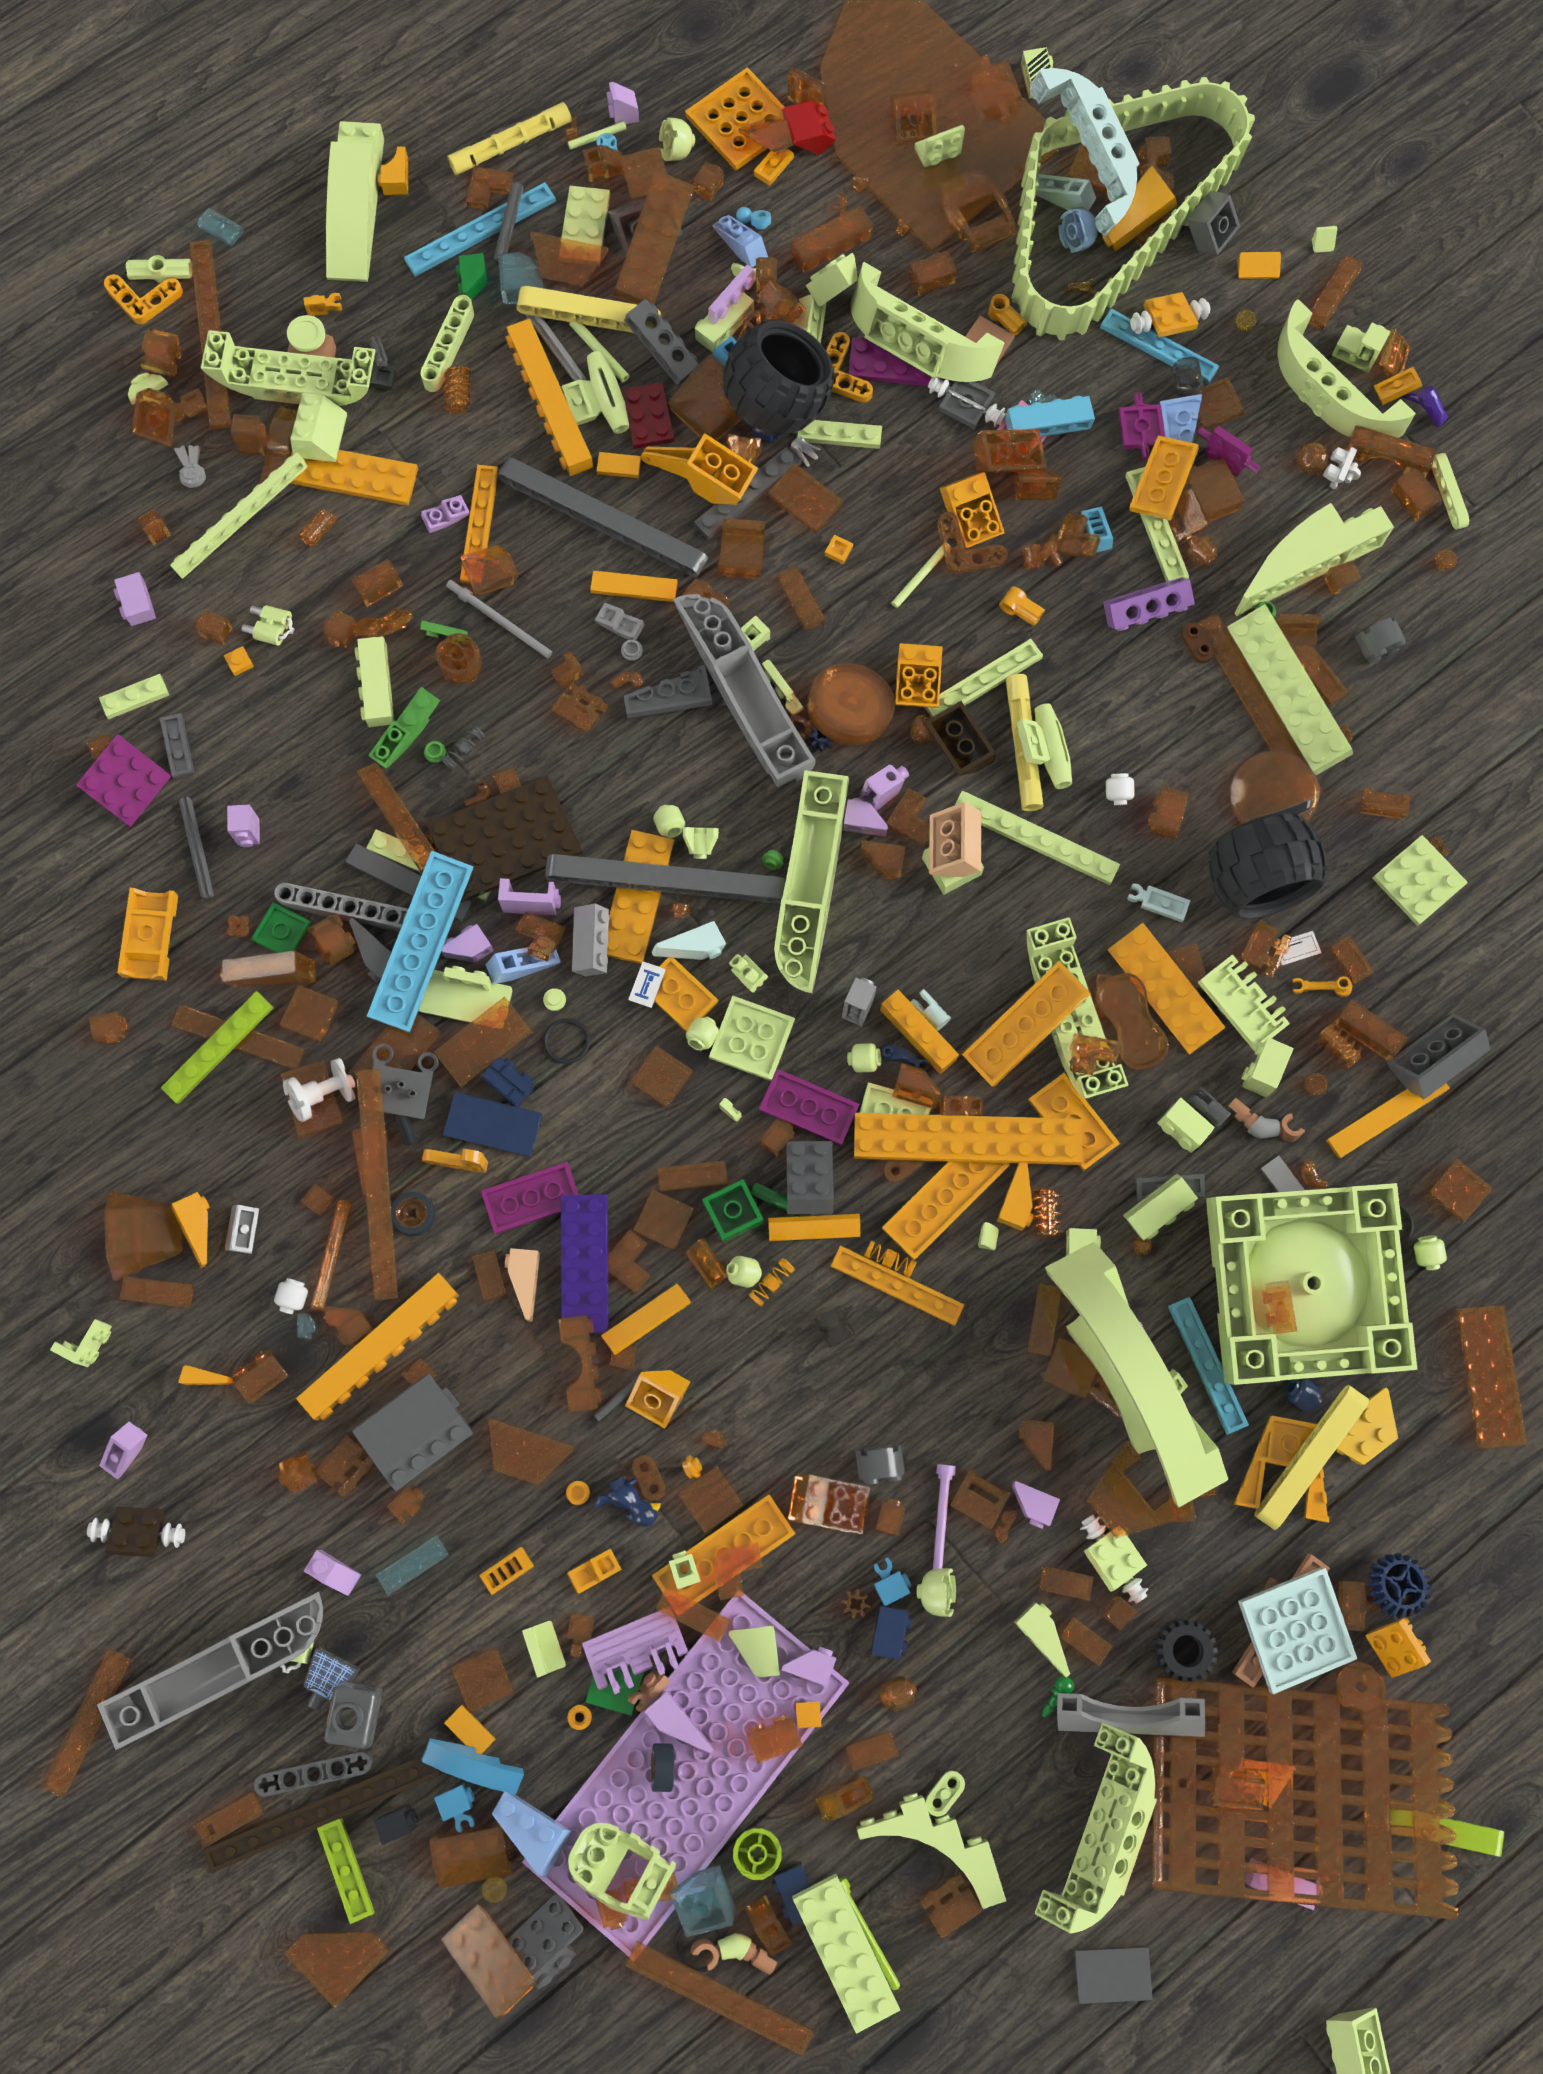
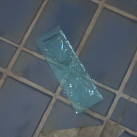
[376,1535,450,1595]

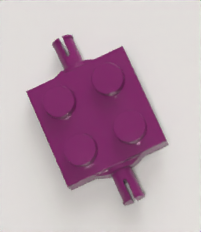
[1118,392,1165,461]
[1197,426,1261,476]

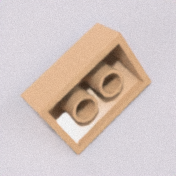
[929,802,981,877]

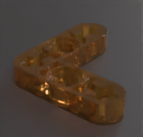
[937,512,1008,573]

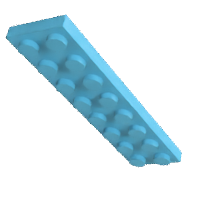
[367,851,474,1033]

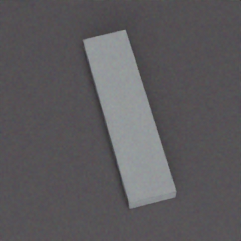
[1260,1156,1305,1192]

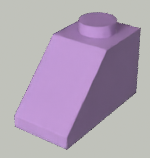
[843,798,888,837]
[99,1422,147,1480]
[1012,1481,1060,1529]
[304,1550,361,1596]
[781,1647,836,1687]

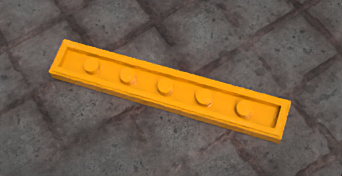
[460,464,499,585]
[1326,1083,1450,1159]
[830,1246,964,1326]

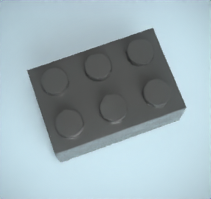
[786,1141,834,1214]

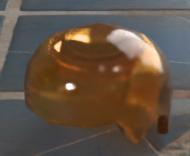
[1296,442,1329,476]

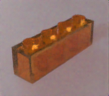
[790,205,873,272]

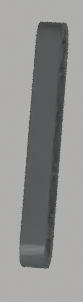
[254,1751,373,1797]

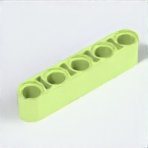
[421,295,474,392]

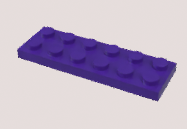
[561,1194,609,1334]

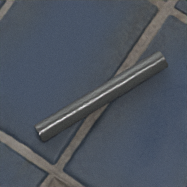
[593,1368,649,1421]

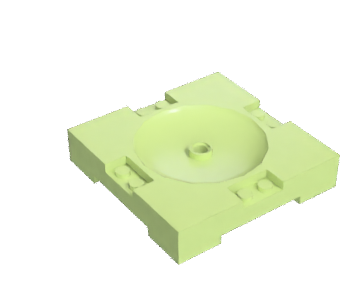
[1206,1183,1417,1385]

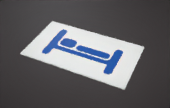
[629,962,666,1008]

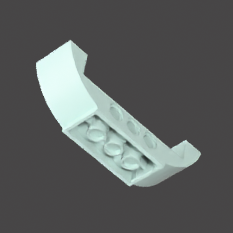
[1030,68,1140,237]

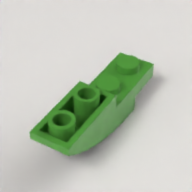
[368,687,440,769]

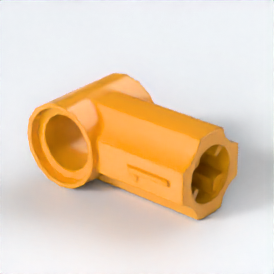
[988,294,1027,335]
[999,586,1045,626]

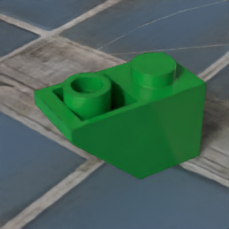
[456,253,488,301]

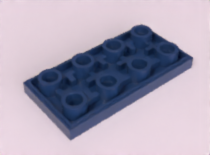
[443,1092,543,1158]

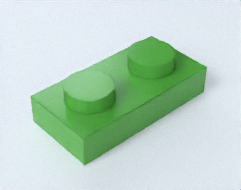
[420,621,468,643]

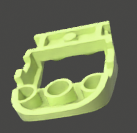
[568,1823,676,1921]

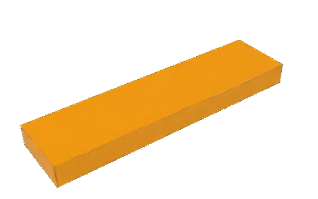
[591,571,678,602]
[768,1214,860,1241]
[601,1284,691,1355]

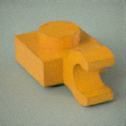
[304,293,342,316]

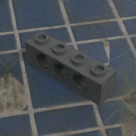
[624,299,699,386]

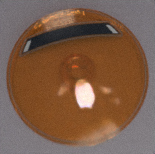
[1230,751,1320,824]

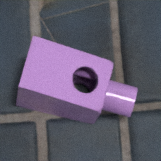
[859,765,909,811]

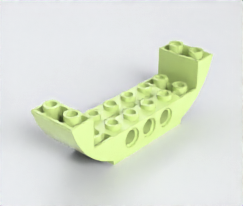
[850,262,1005,382]
[201,330,375,406]
[1027,917,1128,1099]
[1034,1722,1157,1933]

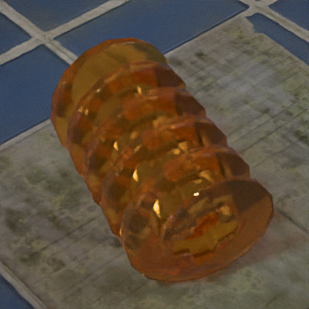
[444,366,471,414]
[1317,1020,1365,1070]
[1033,1188,1063,1237]

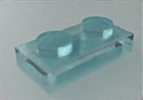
[197,208,244,246]

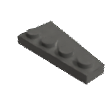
[624,664,712,719]

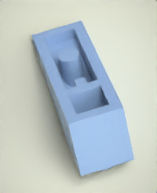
[486,942,561,984]

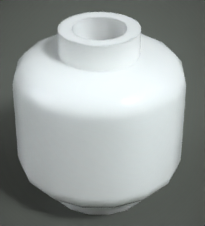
[1106,774,1134,805]
[274,1278,308,1314]

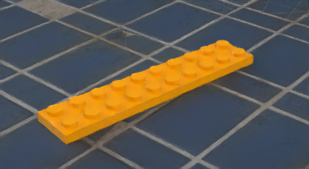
[854,1113,1082,1165]

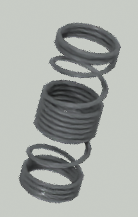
[441,725,486,770]

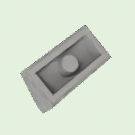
[225,1205,259,1254]

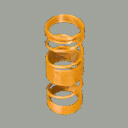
[864,1241,917,1278]
[749,1258,795,1306]

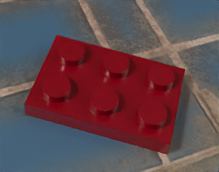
[622,382,675,449]

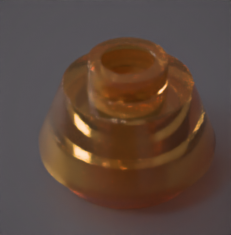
[910,715,934,743]

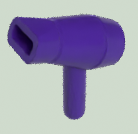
[1401,386,1449,427]

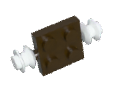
[87,1506,185,1557]

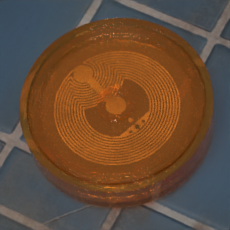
[807,663,895,745]

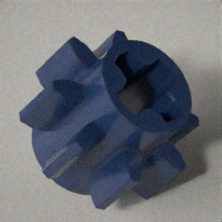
[808,723,835,752]

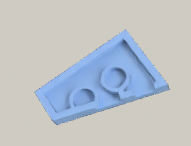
[1160,394,1202,443]

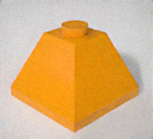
[625,1370,690,1429]

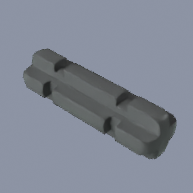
[369,336,388,367]

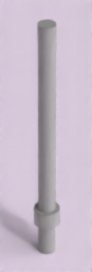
[446,580,552,659]

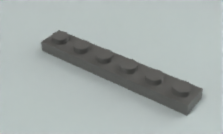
[694,446,802,540]

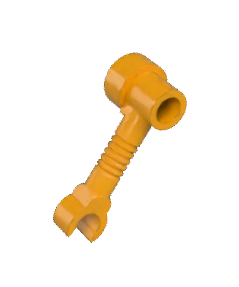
[1292,976,1352,997]

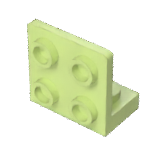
[914,125,965,167]
[50,1319,112,1367]

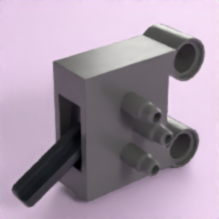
[365,1044,438,1146]

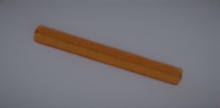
[311,1199,350,1312]

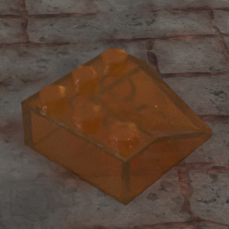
[667,354,742,441]

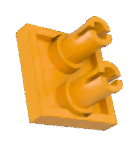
[1365,1618,1431,1678]

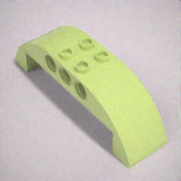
[1278,300,1416,442]

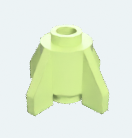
[683,827,719,859]

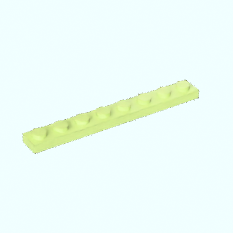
[170,452,308,579]
[955,791,1120,885]

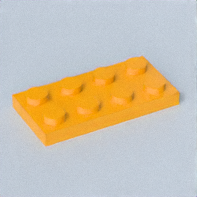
[1130,436,1199,520]
[1028,1073,1120,1171]

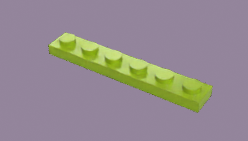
[161,991,274,1104]

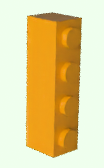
[880,990,959,1075]

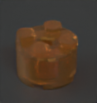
[141,328,182,377]
[436,633,482,684]
[307,914,356,967]

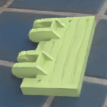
[1198,955,1290,1051]

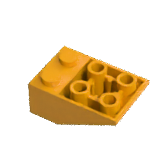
[940,472,1005,548]
[895,643,943,708]

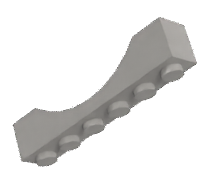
[1057,1693,1205,1737]

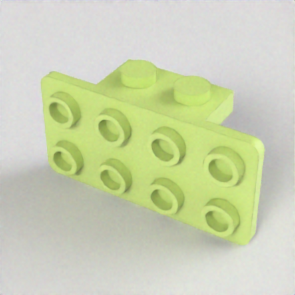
[418,966,513,1029]

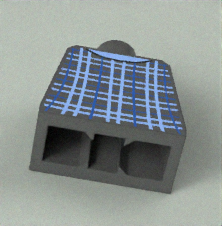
[303,1648,361,1711]

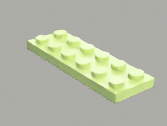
[792,1874,900,2034]

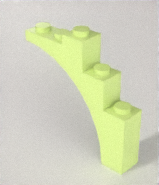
[856,1793,1006,1909]

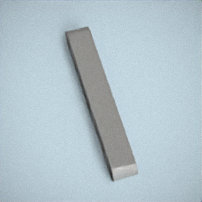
[274,883,408,932]

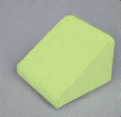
[1312,226,1337,253]
[978,1222,999,1250]

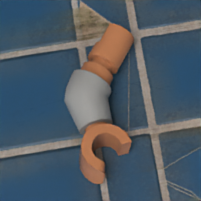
[1229,1098,1305,1142]

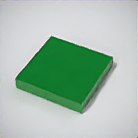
[251,902,313,961]

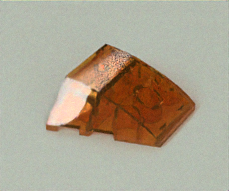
[105,1191,183,1282]

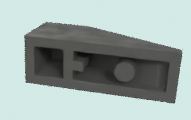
[349,918,391,983]

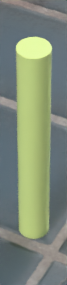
[568,121,626,150]

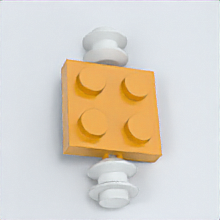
[1130,292,1210,337]

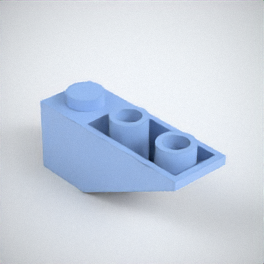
[712,215,768,267]

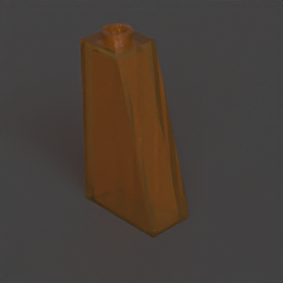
[220,951,316,987]

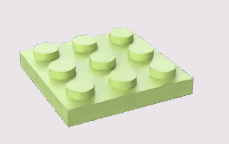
[1372,835,1468,926]
[709,996,795,1081]

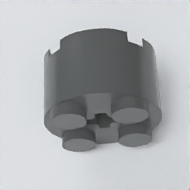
[1355,617,1407,664]
[855,1444,905,1485]

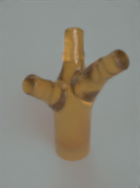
[1067,279,1097,296]

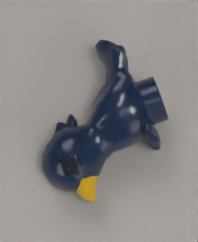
[593,1476,661,1527]

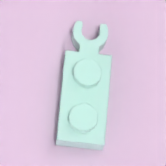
[1127,884,1190,922]

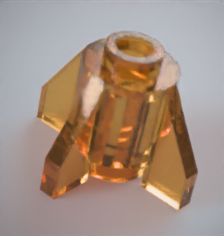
[727,434,763,464]

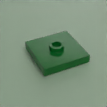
[586,1666,644,1716]

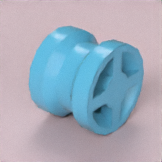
[597,133,618,161]

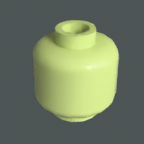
[653,805,685,838]
[686,1017,719,1051]
[847,1043,881,1073]
[1414,1235,1447,1270]
[726,1256,761,1288]

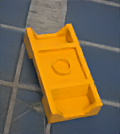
[117,888,178,981]

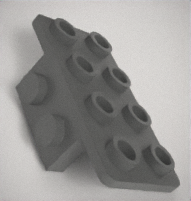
[485,1894,583,1999]

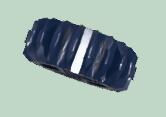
[1367,1553,1432,1619]

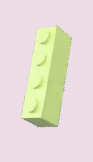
[355,636,394,727]

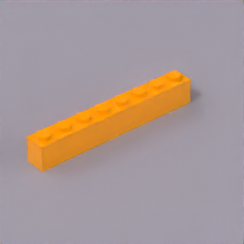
[505,318,593,476]
[296,1273,459,1421]

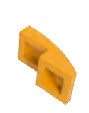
[567,1548,622,1595]

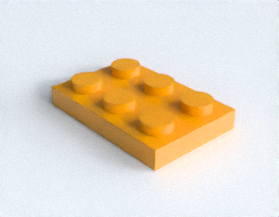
[654,957,718,1032]

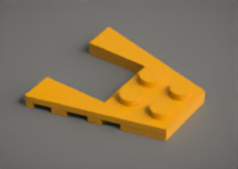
[1234,1416,1329,1523]

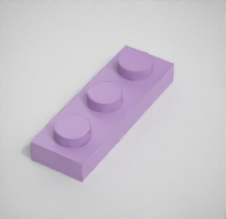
[708,265,754,324]

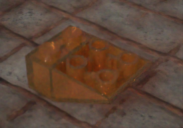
[788,1474,870,1534]

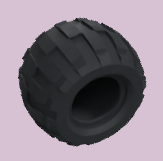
[722,319,835,436]
[1208,812,1327,919]

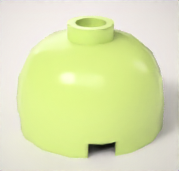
[659,118,695,161]
[917,1568,956,1617]

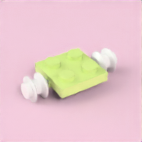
[1080,1514,1148,1603]

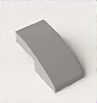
[595,603,645,640]

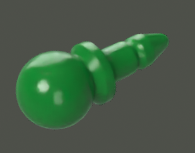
[1042,1676,1074,1717]

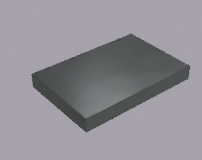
[1074,1946,1153,2004]

